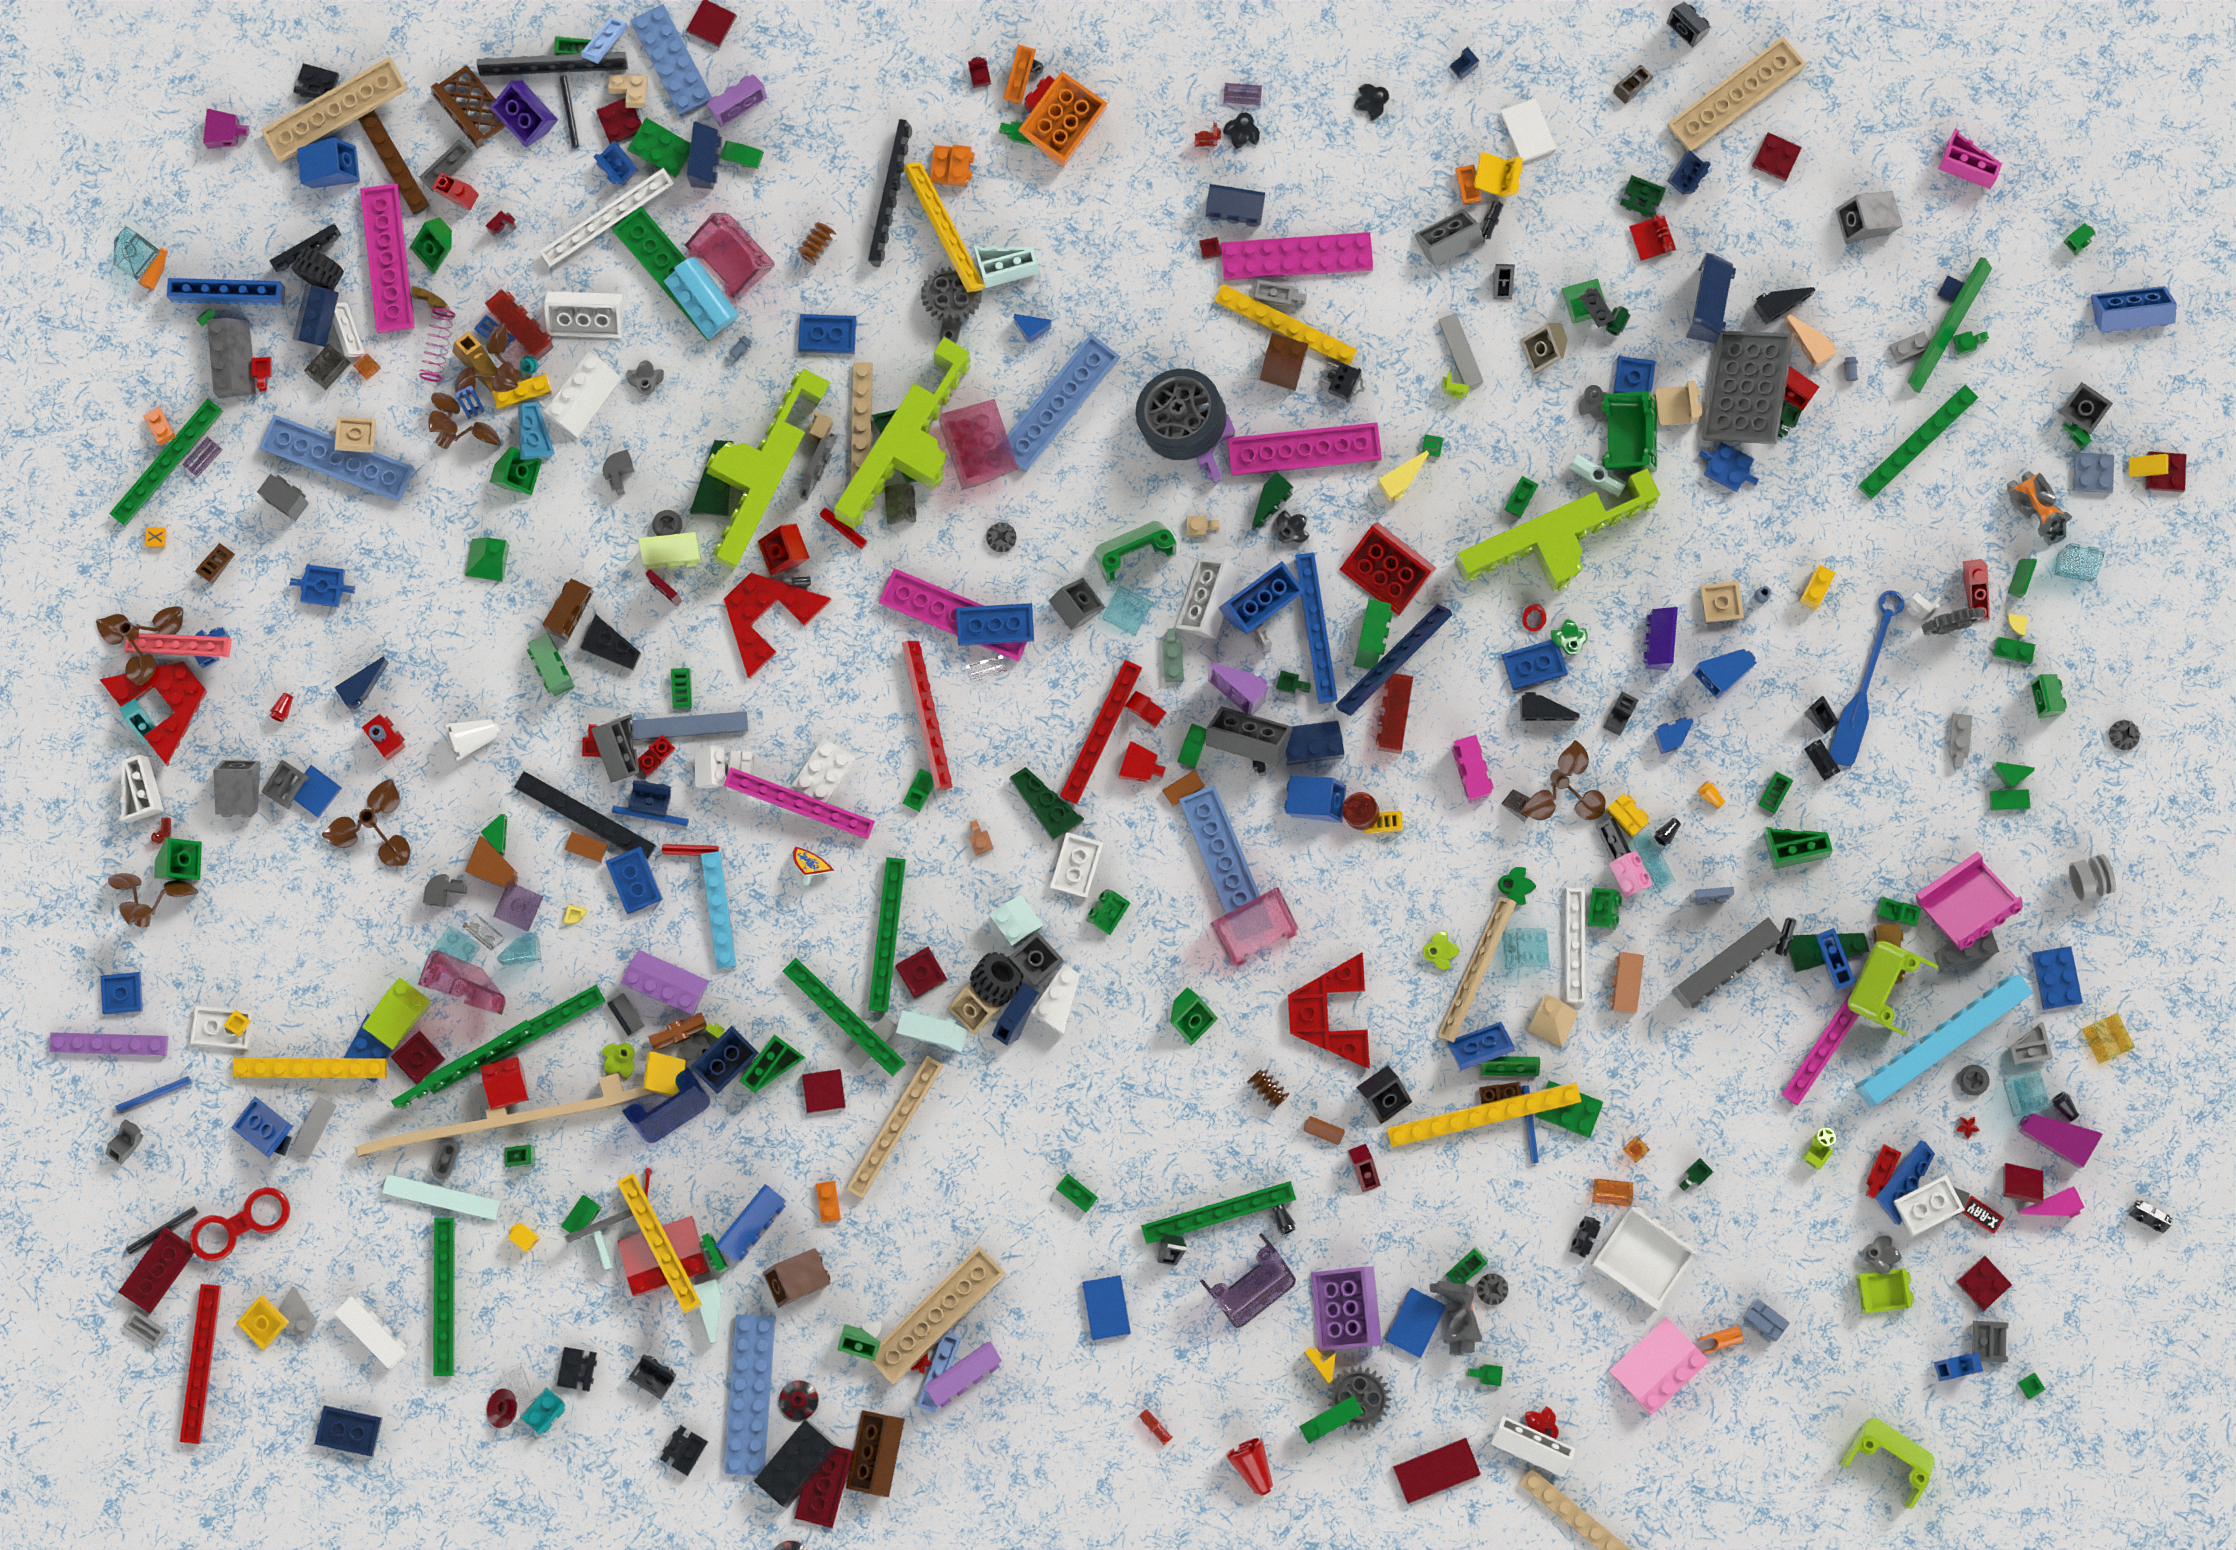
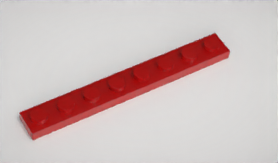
[902,641,953,790]
[1060,660,1142,805]
[179,1284,222,1444]

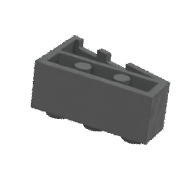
[591,714,639,783]
[1933,929,1999,972]

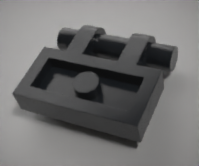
[293,63,340,99]
[557,1347,597,1392]
[660,1425,709,1476]

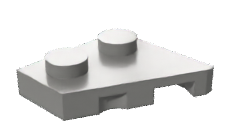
[2009,1022,2053,1066]
[278,1287,318,1339]

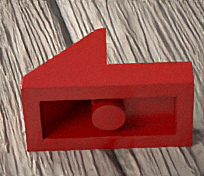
[1125,691,1167,729]

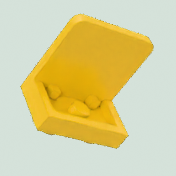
[1474,152,1523,198]

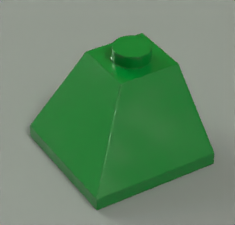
[409,217,452,274]
[1562,278,1606,324]
[489,446,542,495]
[465,537,510,582]
[154,838,202,880]
[1170,987,1218,1046]

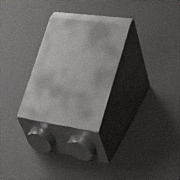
[1836,191,1903,244]
[213,760,261,818]

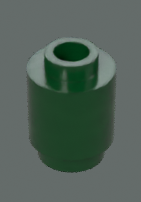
[1606,306,1630,336]

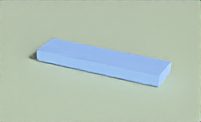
[917,1333,962,1413]

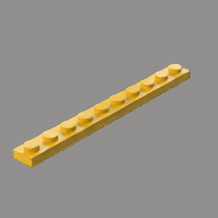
[1387,1082,1581,1147]

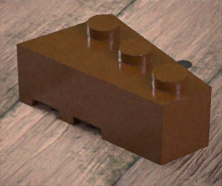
[542,578,594,642]

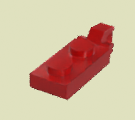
[1865,1144,1902,1199]

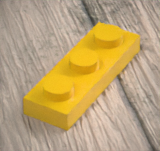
[492,374,552,410]

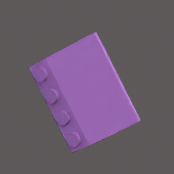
[1208,663,1268,715]
[1311,1266,1382,1351]

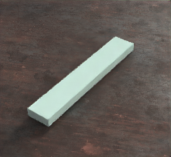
[382,1174,501,1221]

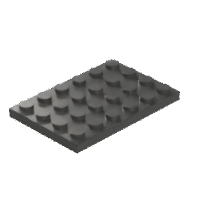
[1702,331,1794,444]

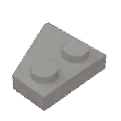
[1251,623,1272,654]

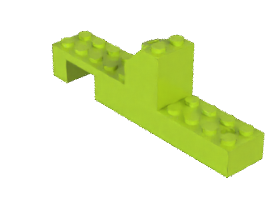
[834,337,971,530]
[705,368,830,571]
[1455,468,1661,591]

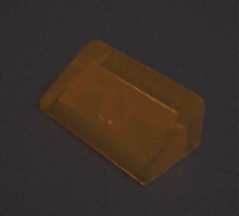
[1592,1178,1633,1206]

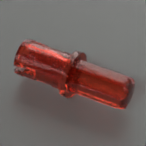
[1139,1409,1173,1446]

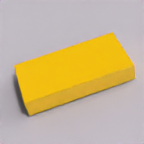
[2129,454,2168,477]

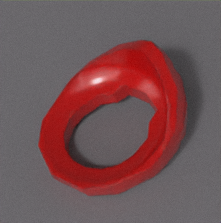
[1522,604,1547,632]

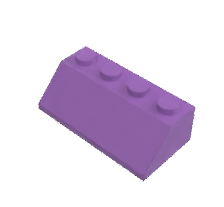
[620,950,709,1016]
[923,1341,1002,1407]

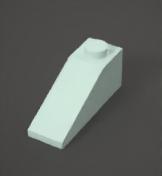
[693,1279,725,1343]

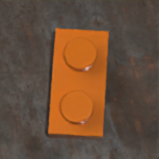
[1455,165,1482,205]
[143,406,176,446]
[816,1181,841,1223]

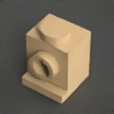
[808,411,834,444]

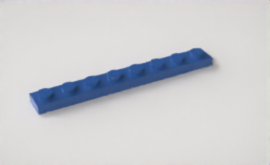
[1295,552,1338,704]

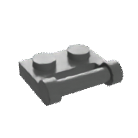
[261,760,309,809]
[1972,1321,2009,1362]

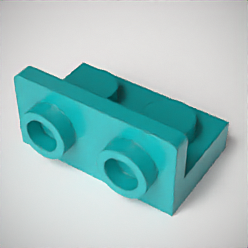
[520,1387,566,1435]

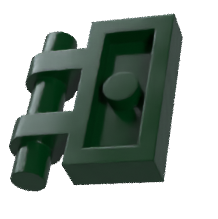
[1619,175,1666,218]

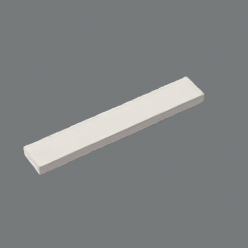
[1565,888,1586,1004]

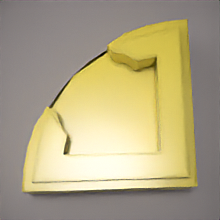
[2007,614,2028,637]
[563,905,588,924]

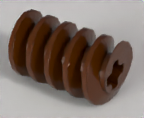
[1247,1069,1290,1110]

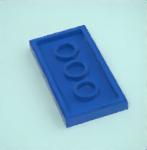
[956,603,1034,646]

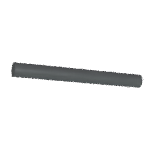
[564,1209,633,1243]

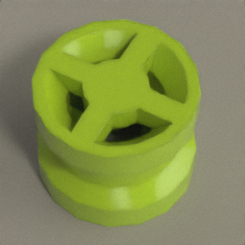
[1812,1128,1836,1151]

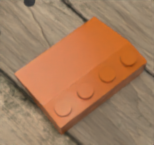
[1019,71,1107,168]

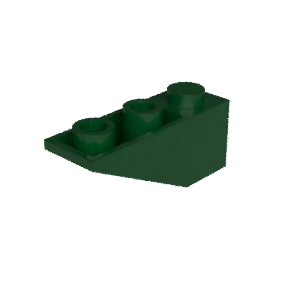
[1252,472,1293,531]

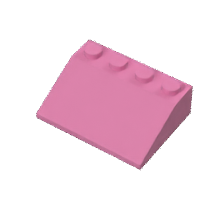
[1609,1318,1709,1415]

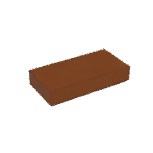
[1162,770,1205,807]
[565,831,608,863]

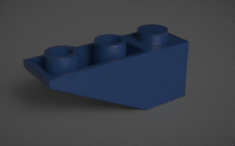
[992,983,1039,1046]

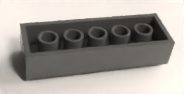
[1671,917,1783,1009]

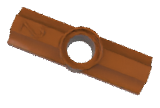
[648,1012,707,1052]

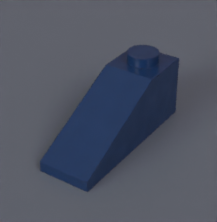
[334,656,389,709]

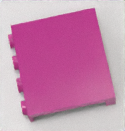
[1916,851,2023,951]

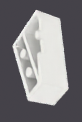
[119,755,164,823]
[1031,964,1080,1035]

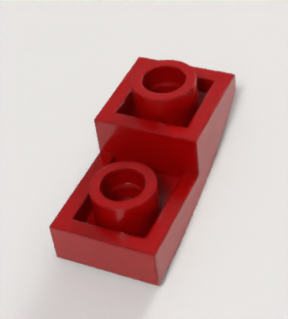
[638,734,676,777]

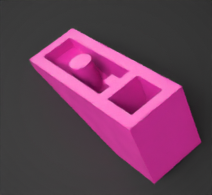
[2017,1186,2085,1218]

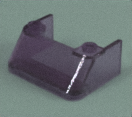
[1200,1232,1296,1328]

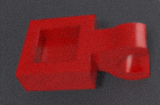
[251,357,272,392]
[582,724,601,757]

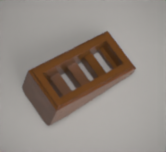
[195,543,235,585]

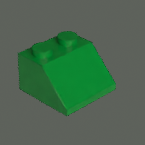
[2030,674,2067,719]

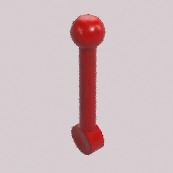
[644,1168,652,1198]

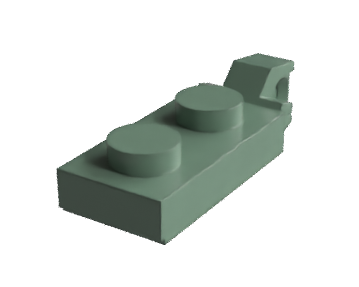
[1162,628,1184,682]

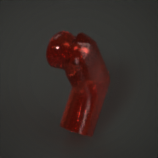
[151,817,171,844]

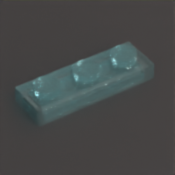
[1631,830,1676,890]

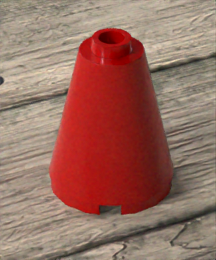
[1226,1438,1273,1496]

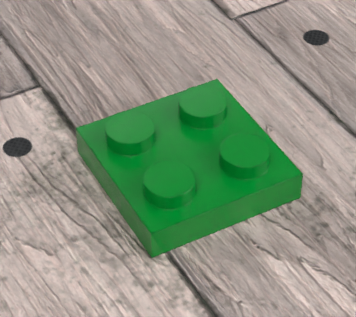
[700,1233,729,1273]

